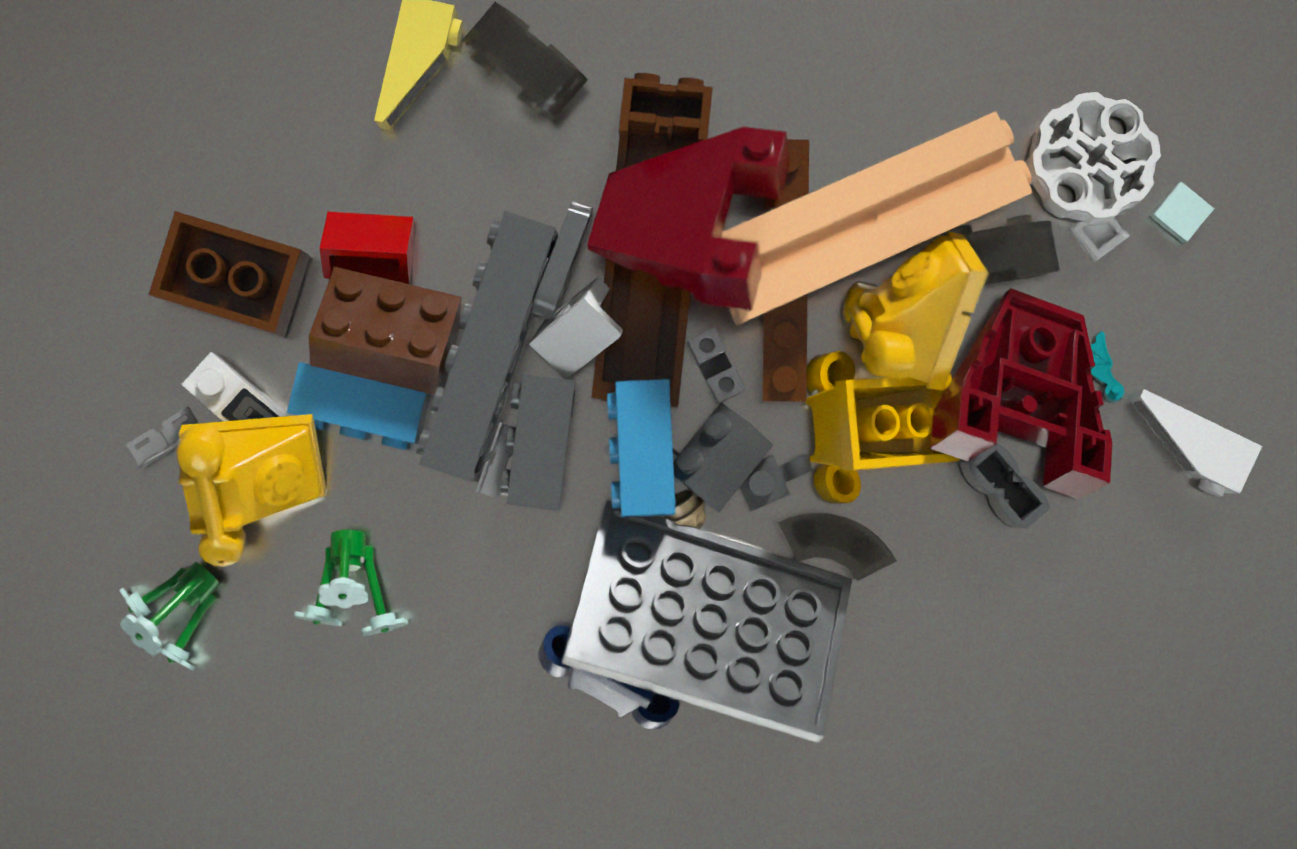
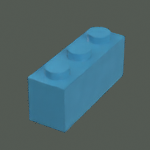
[287,362,431,450]
[607,379,675,518]

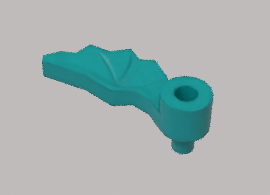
[1091,331,1124,403]

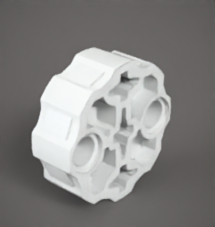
[1025,92,1161,225]

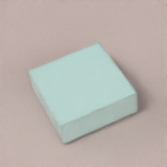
[1150,182,1214,243]

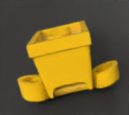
[843,231,988,391]
[805,351,959,504]
[176,414,326,567]

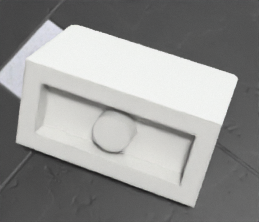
[529,277,623,378]

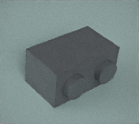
[673,402,773,512]

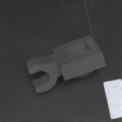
[740,455,813,512]

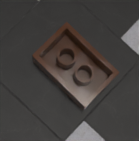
[148,211,310,337]
[309,267,462,395]

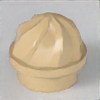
[664,490,706,530]

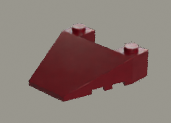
[587,127,790,311]
[930,288,1113,499]

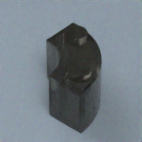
[462,2,588,119]
[930,214,1060,286]
[774,512,897,581]

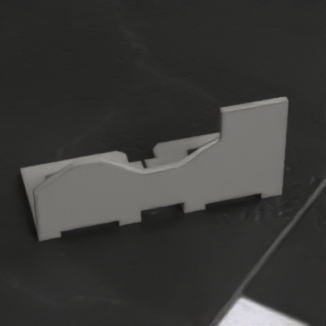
[126,407,199,470]
[476,422,513,498]

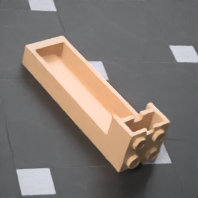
[722,111,1033,326]

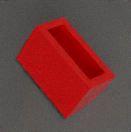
[319,211,414,284]

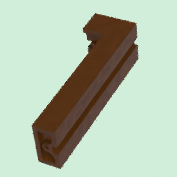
[591,73,713,409]

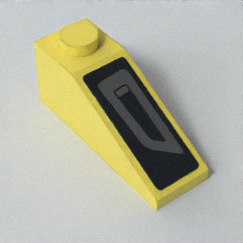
[374,0,463,130]

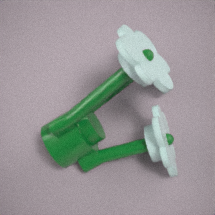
[293,530,409,636]
[119,562,220,671]

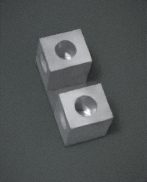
[687,327,746,404]

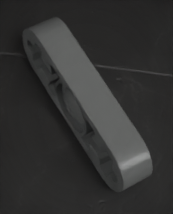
[531,201,593,321]

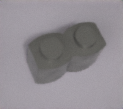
[960,444,1050,529]

